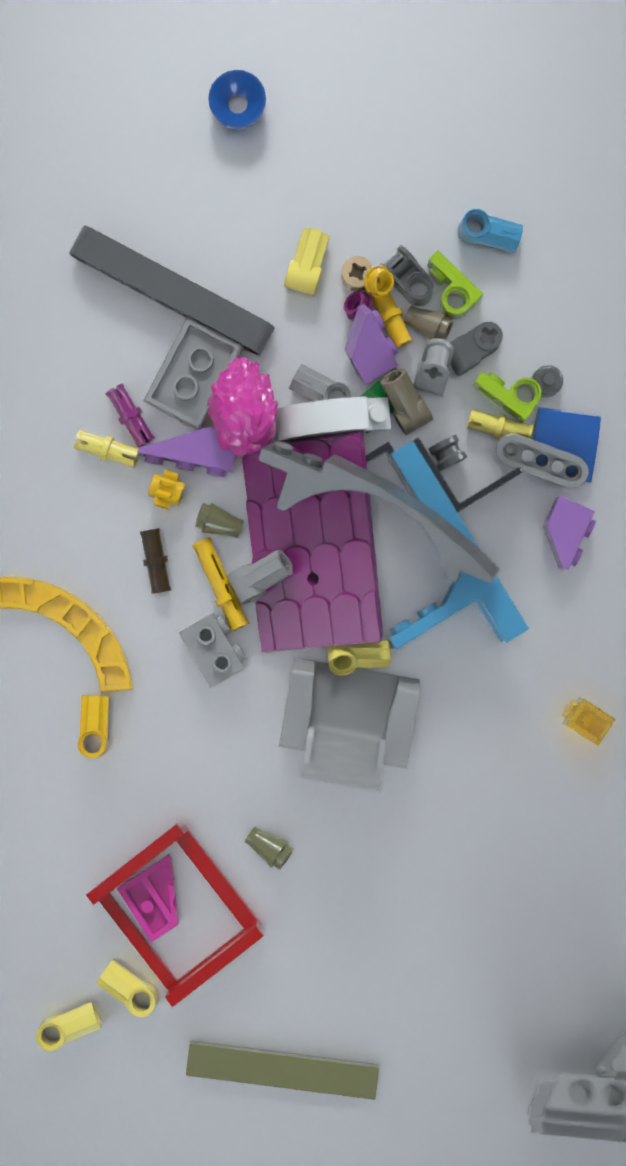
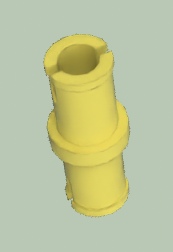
[467,409,533,439]
[74,430,140,468]

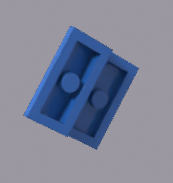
[528,407,601,483]

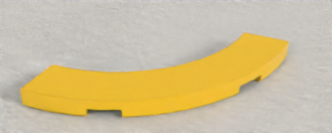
[0,577,133,693]

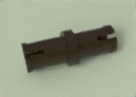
[140,528,171,594]

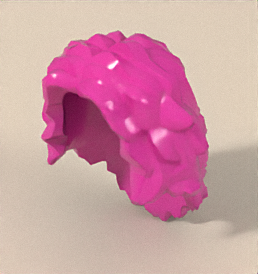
[207,357,278,457]

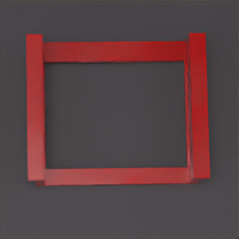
[86,824,264,1007]

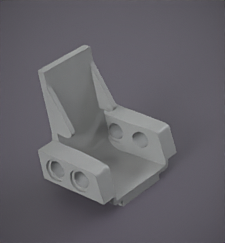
[279,658,420,791]
[527,1031,626,1142]

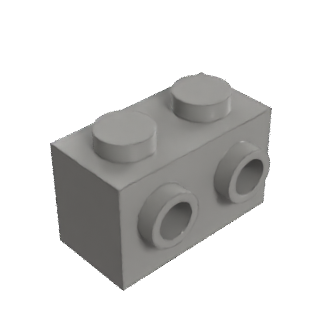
[179,613,247,688]

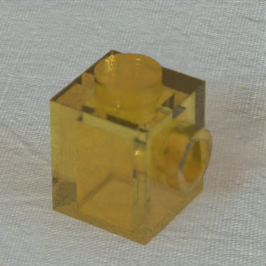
[562,697,616,746]

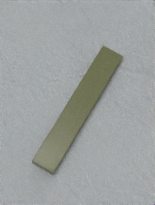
[186,1041,379,1100]

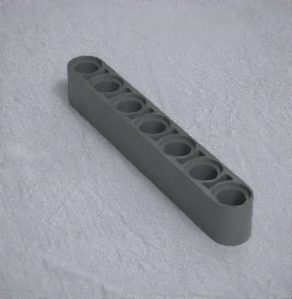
[69,225,275,356]

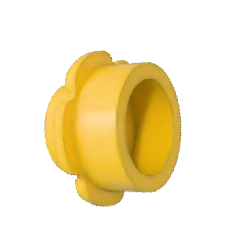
[364,265,394,297]

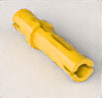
[192,537,250,632]

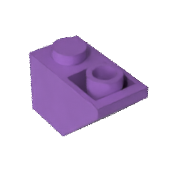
[344,304,399,384]
[543,496,596,570]

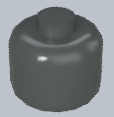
[531,365,564,398]

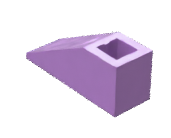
[138,427,237,477]

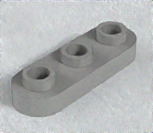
[496,433,589,488]

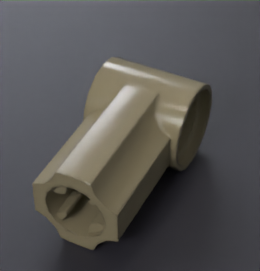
[380,368,433,435]

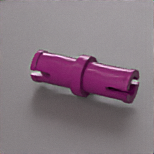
[105,383,155,448]

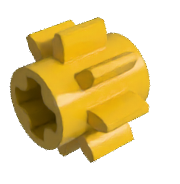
[148,469,186,510]

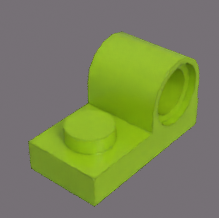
[427,250,484,320]
[472,371,542,423]

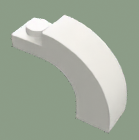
[276,396,391,441]

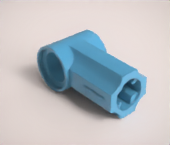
[457,209,523,253]

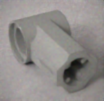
[289,364,352,401]
[227,550,293,605]

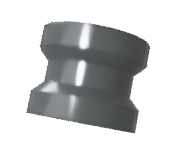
[428,435,467,471]

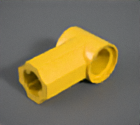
[77,695,110,758]

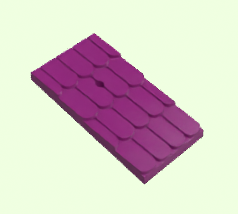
[242,430,383,652]

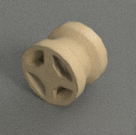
[341,256,372,292]

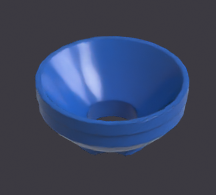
[208,70,266,129]

